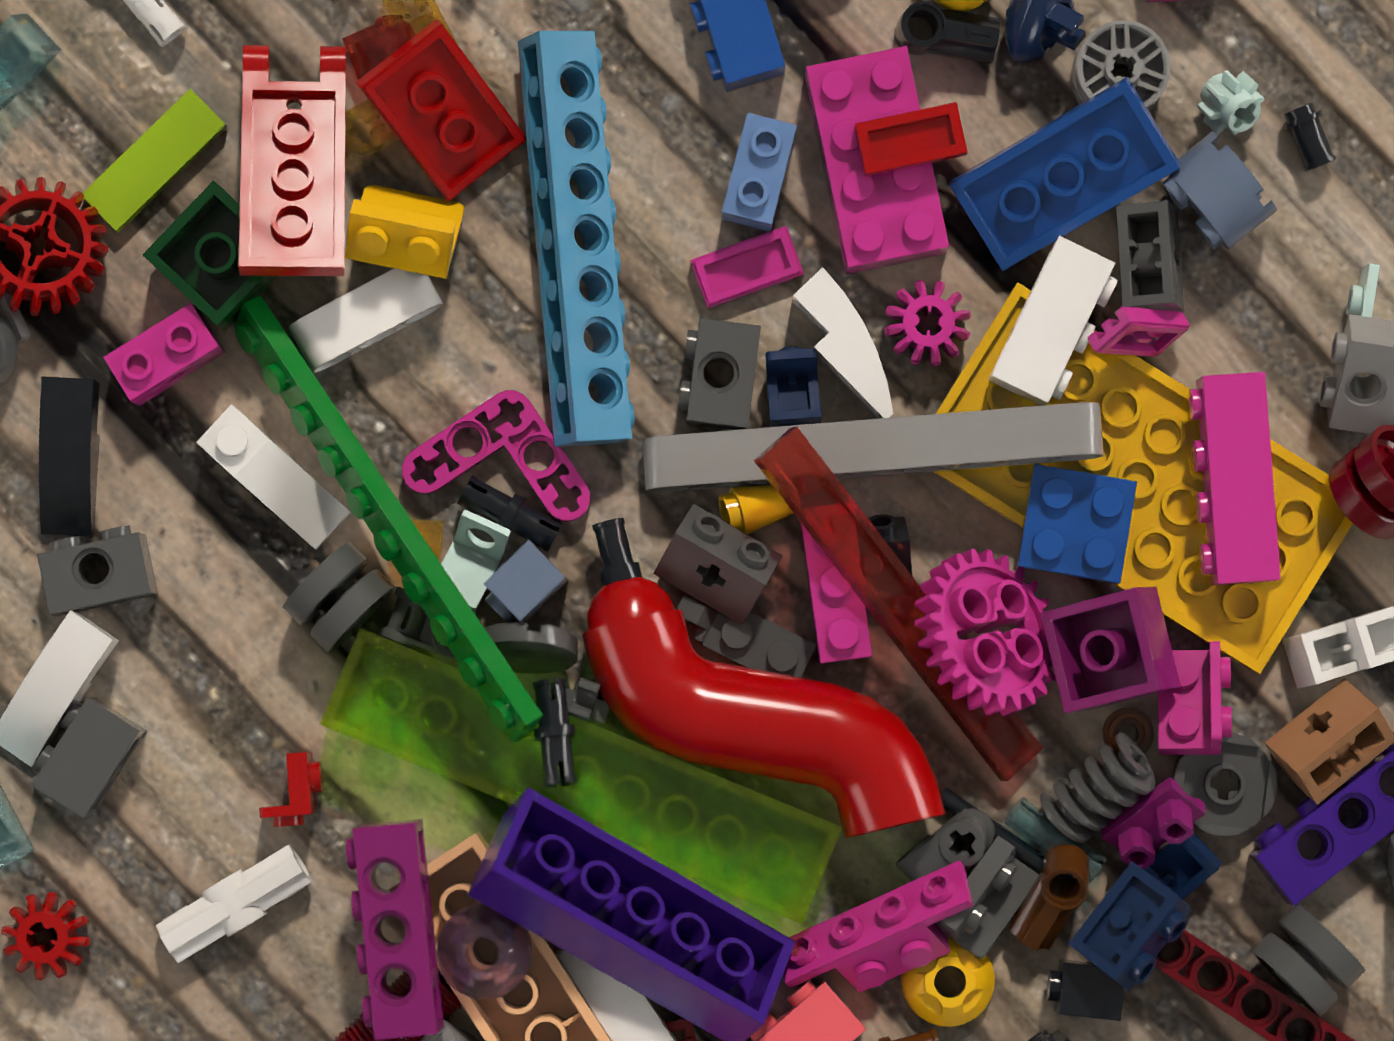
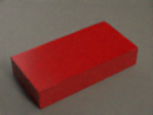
[854,102,968,177]

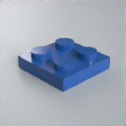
[1016,464,1137,584]

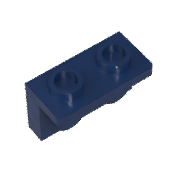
[1068,861,1192,991]

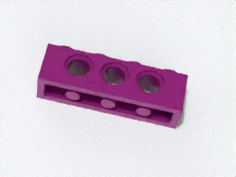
[346,819,444,1040]

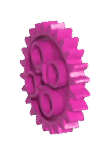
[914,549,1056,716]

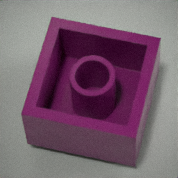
[1040,587,1181,714]

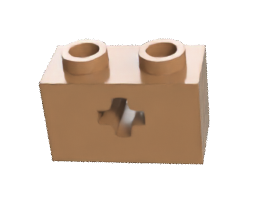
[1265,678,1394,805]

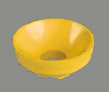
[901,937,995,1027]

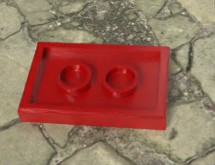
[355,19,526,202]

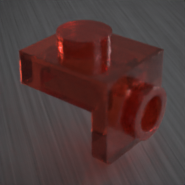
[342,15,416,80]

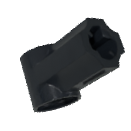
[895,2,1000,64]

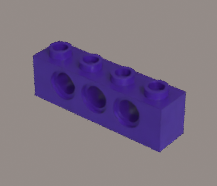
[1249,732,1394,906]

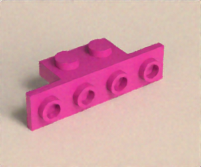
[784,860,973,993]

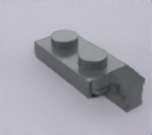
[676,595,817,678]

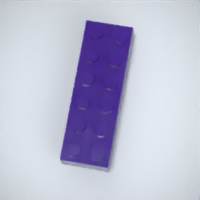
[467,787,795,1041]

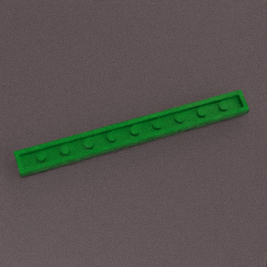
[234,295,543,744]

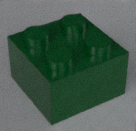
[143,180,278,332]

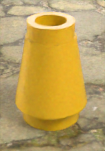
[719,483,798,535]

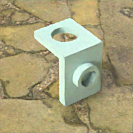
[1346,263,1380,318]
[441,510,511,613]

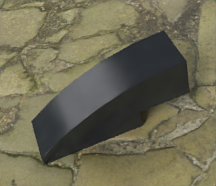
[39,376,100,537]

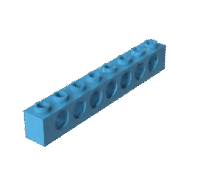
[518,31,635,447]

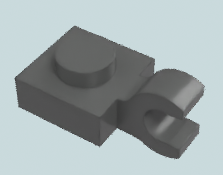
[566,677,611,724]

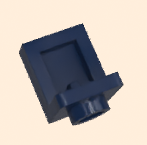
[765,347,822,427]
[1144,833,1222,900]

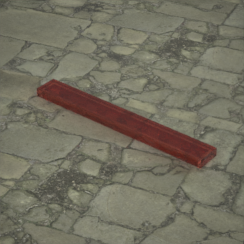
[753,427,1043,781]

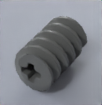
[1040,732,1156,843]

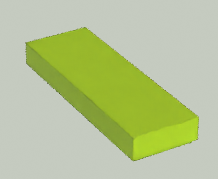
[82,88,228,233]

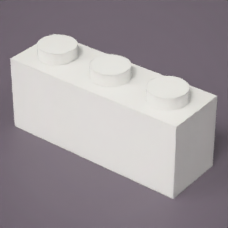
[988,236,1118,406]

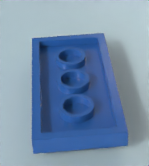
[949,76,1181,271]

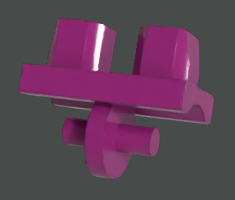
[1101,777,1206,870]

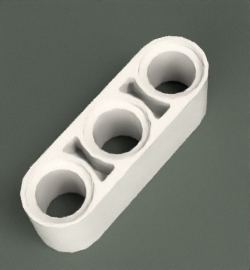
[288,268,443,373]

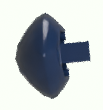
[1005,0,1086,63]

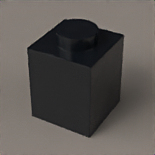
[1047,959,1124,1021]

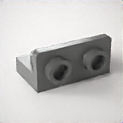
[938,836,1039,959]

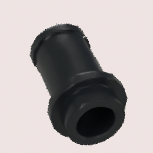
[1283,103,1336,172]

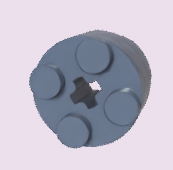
[1162,131,1277,250]

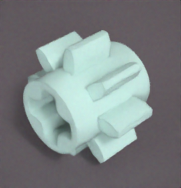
[1197,70,1264,135]

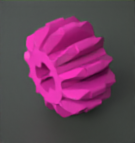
[884,280,971,367]

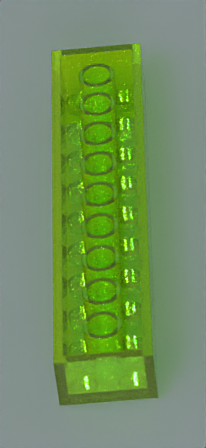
[320,628,842,924]

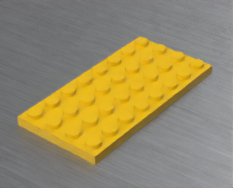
[933,282,1353,674]

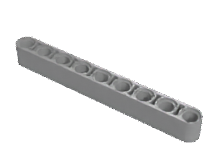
[642,402,1104,493]

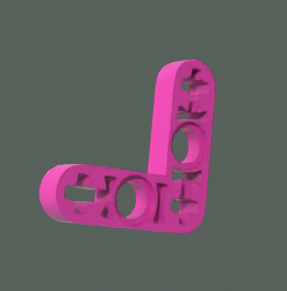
[402,390,591,522]

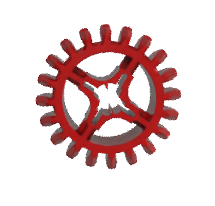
[0,177,108,316]

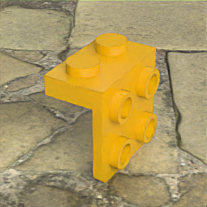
[345,185,464,279]

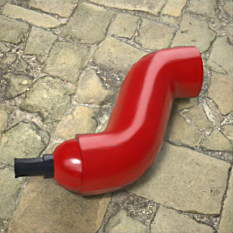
[582,518,945,838]

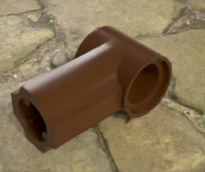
[1010,844,1090,951]

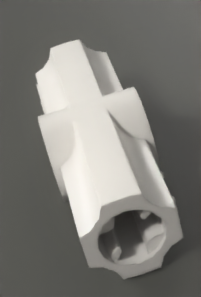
[155,844,313,963]

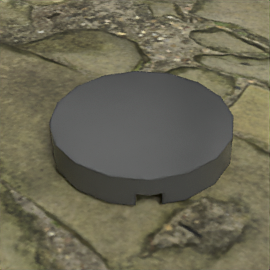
[485,622,578,674]

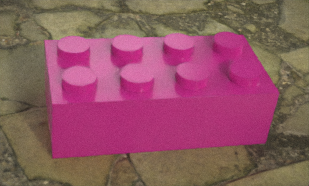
[804,46,949,275]

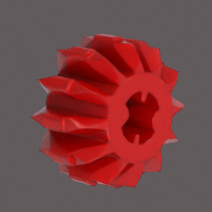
[1,892,91,981]

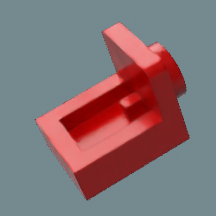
[259,752,323,827]

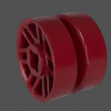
[1329,425,1394,539]

